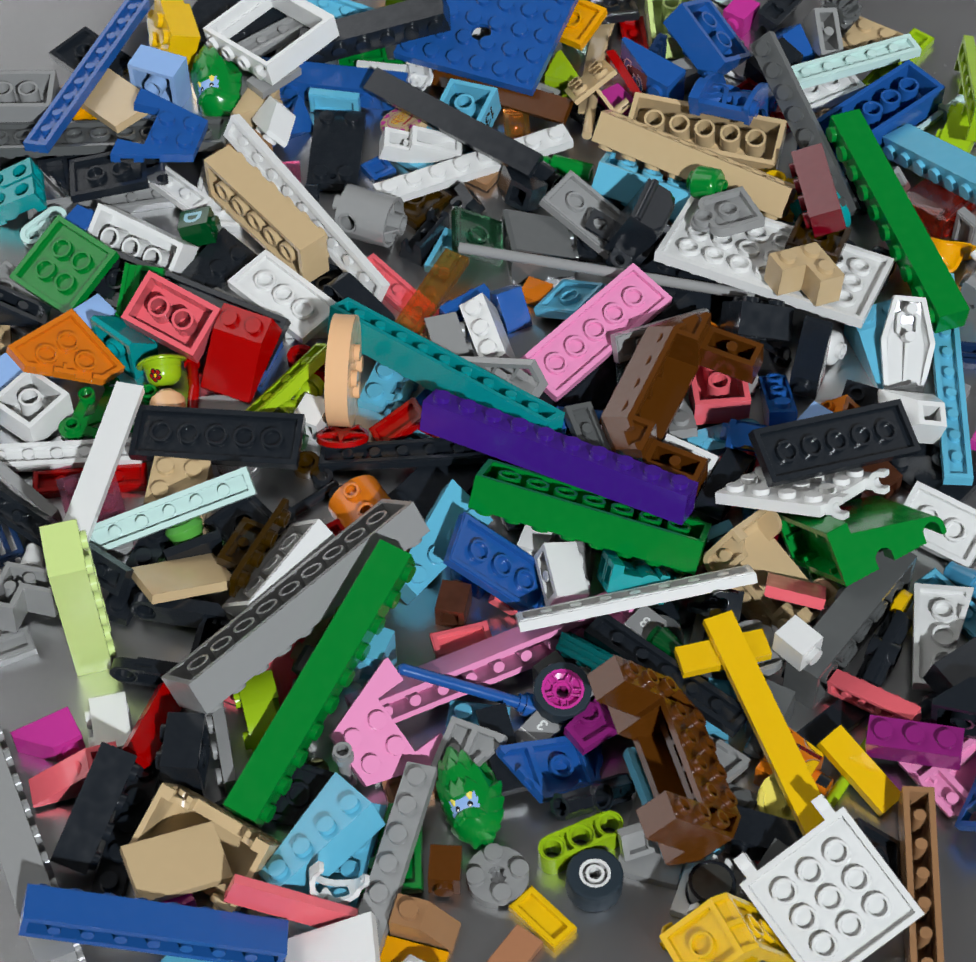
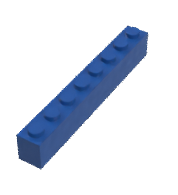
[18,883,289,962]

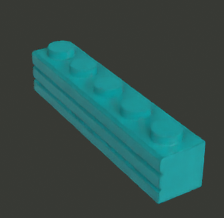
[556,632,614,672]

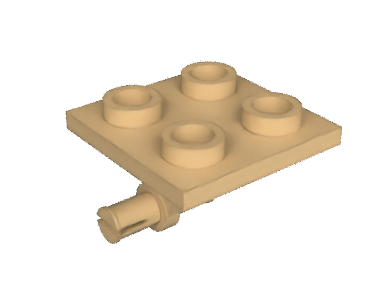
[564,59,631,120]

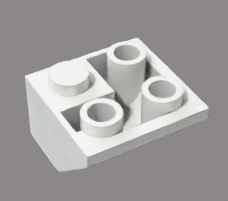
[877,389,947,445]

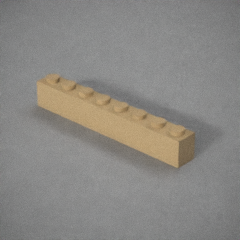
[591,109,796,220]

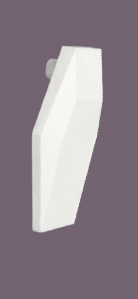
[880,295,936,393]

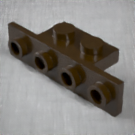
[217,498,291,598]

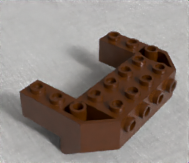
[599,312,764,499]
[587,655,741,866]

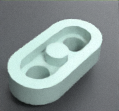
[20,206,67,249]

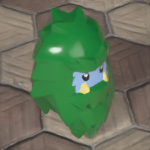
[191,45,242,117]
[436,746,504,850]

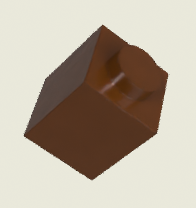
[428,844,463,897]

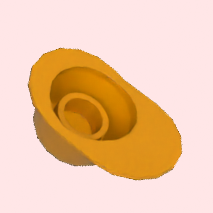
[931,237,976,273]

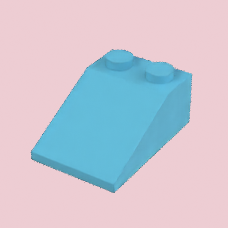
[843,299,929,389]

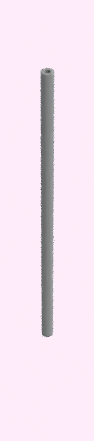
[458,242,755,297]

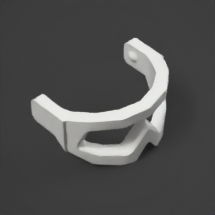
[309,861,369,905]

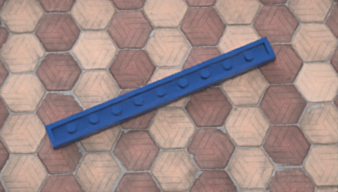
[23,0,154,154]

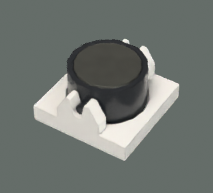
[669,854,747,919]

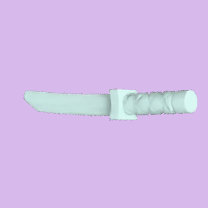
[917,94,965,131]

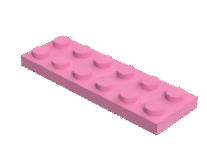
[520,263,673,402]

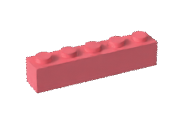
[827,669,922,722]

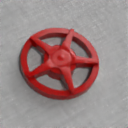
[316,424,369,448]

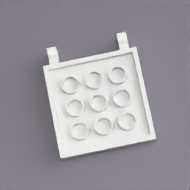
[715,466,890,520]
[733,794,925,962]

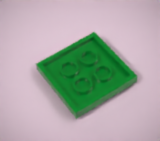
[9,214,120,314]

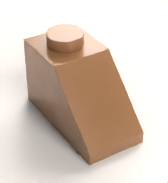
[389,893,461,954]

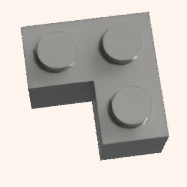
[0,561,58,633]

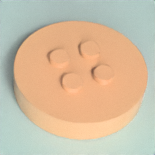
[324,313,364,427]

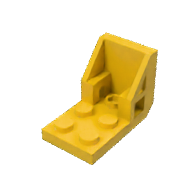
[659,892,796,962]

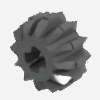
[819,0,862,29]

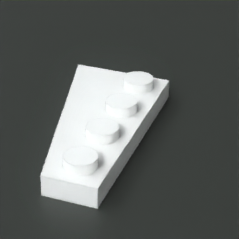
[912,583,974,691]

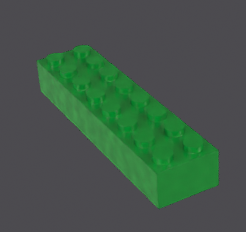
[468,459,712,575]

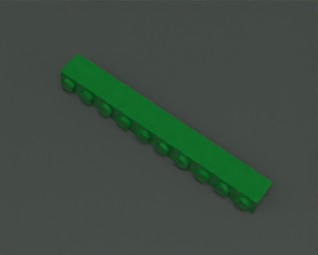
[826,109,970,333]
[223,539,416,829]

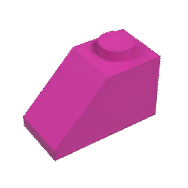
[10,706,86,763]

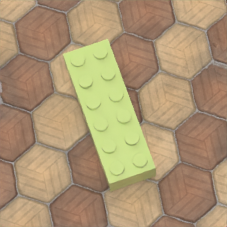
[39,519,116,676]

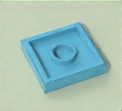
[533,279,606,320]

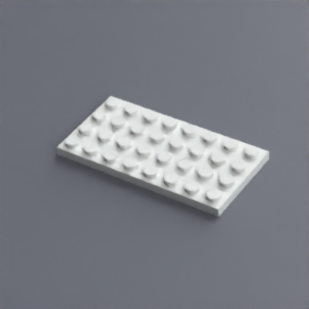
[654,196,894,329]

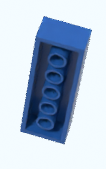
[796,59,945,173]

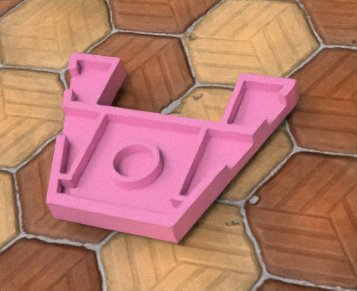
[329,657,443,787]

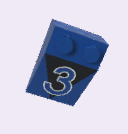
[621,37,686,101]

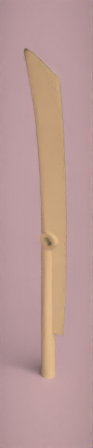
[578,23,615,140]

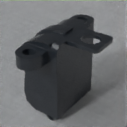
[584,178,675,269]

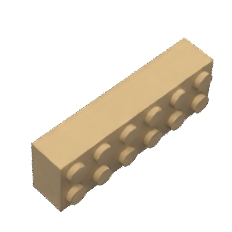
[628,92,787,173]
[204,145,330,282]

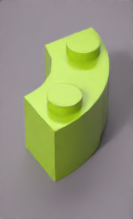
[935,102,975,153]
[233,670,280,752]

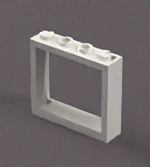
[203,0,340,86]

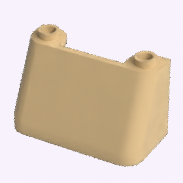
[703,510,840,629]
[129,783,282,912]

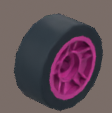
[533,662,592,724]

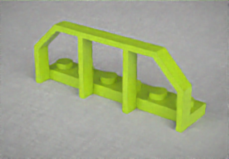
[954,35,976,142]

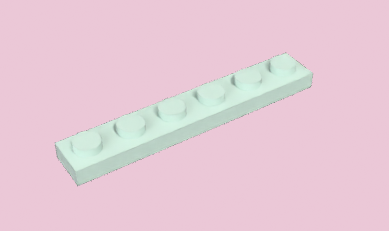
[791,33,922,89]
[90,466,258,552]

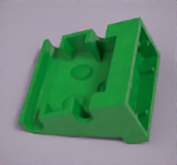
[777,495,947,587]

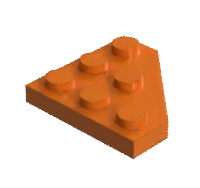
[6,309,125,386]

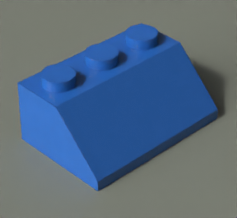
[663,0,752,78]

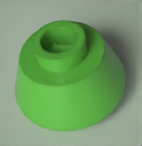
[165,516,203,545]

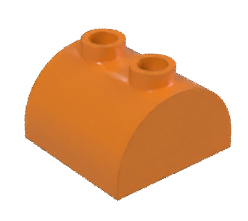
[328,475,391,528]

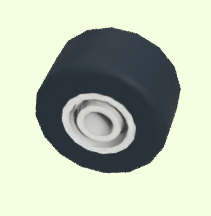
[565,848,624,912]

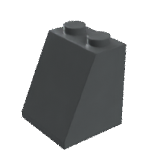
[502,209,579,285]

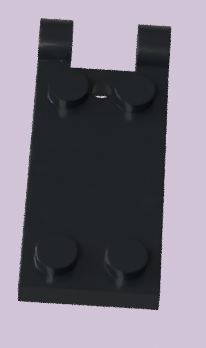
[305,110,366,203]

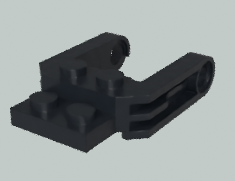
[110,592,230,688]

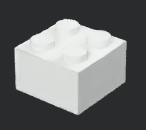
[0,372,74,442]

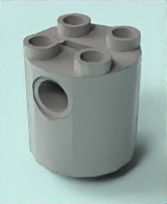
[332,184,407,248]

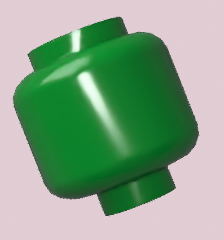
[686,165,728,200]

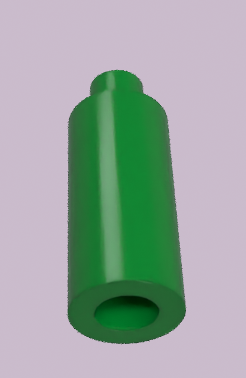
[543,154,594,182]

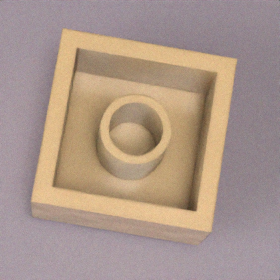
[143,456,214,527]

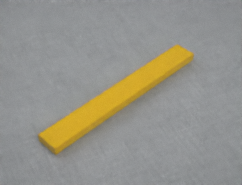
[703,610,824,836]

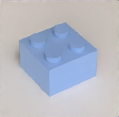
[127,44,192,108]

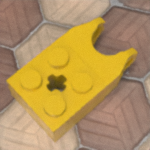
[147,0,201,75]

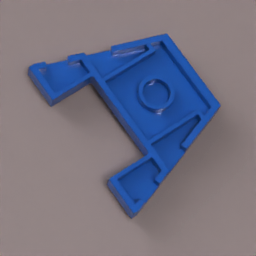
[110,88,208,162]

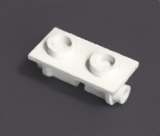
[406,62,434,92]

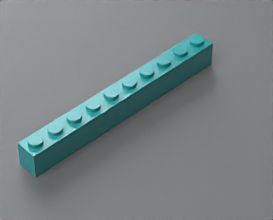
[327,297,565,433]

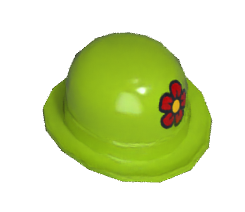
[136,354,187,387]

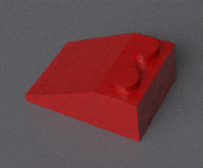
[200,303,282,404]

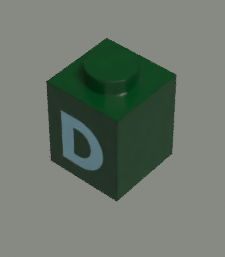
[177,206,221,246]

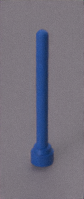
[397,663,537,718]

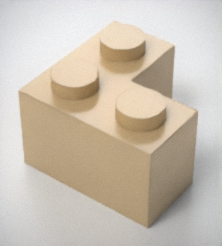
[764,242,845,307]

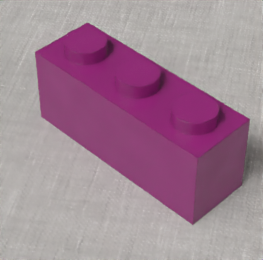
[865,715,965,770]

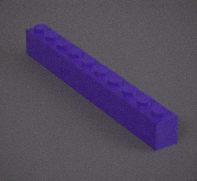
[420,389,699,525]

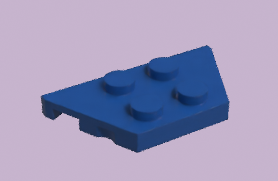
[495,736,603,804]

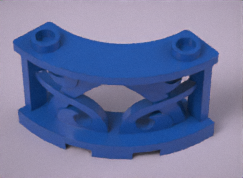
[688,71,778,125]

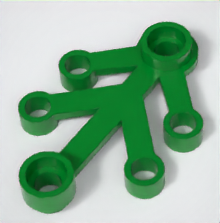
[58,377,159,441]

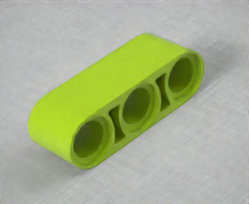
[538,810,624,875]

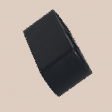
[323,272,396,322]
[694,447,756,522]

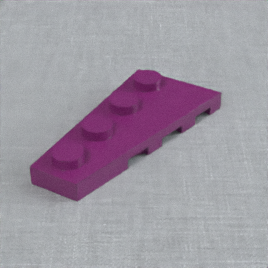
[564,699,617,755]

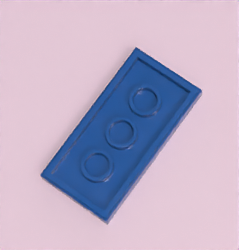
[443,512,545,612]

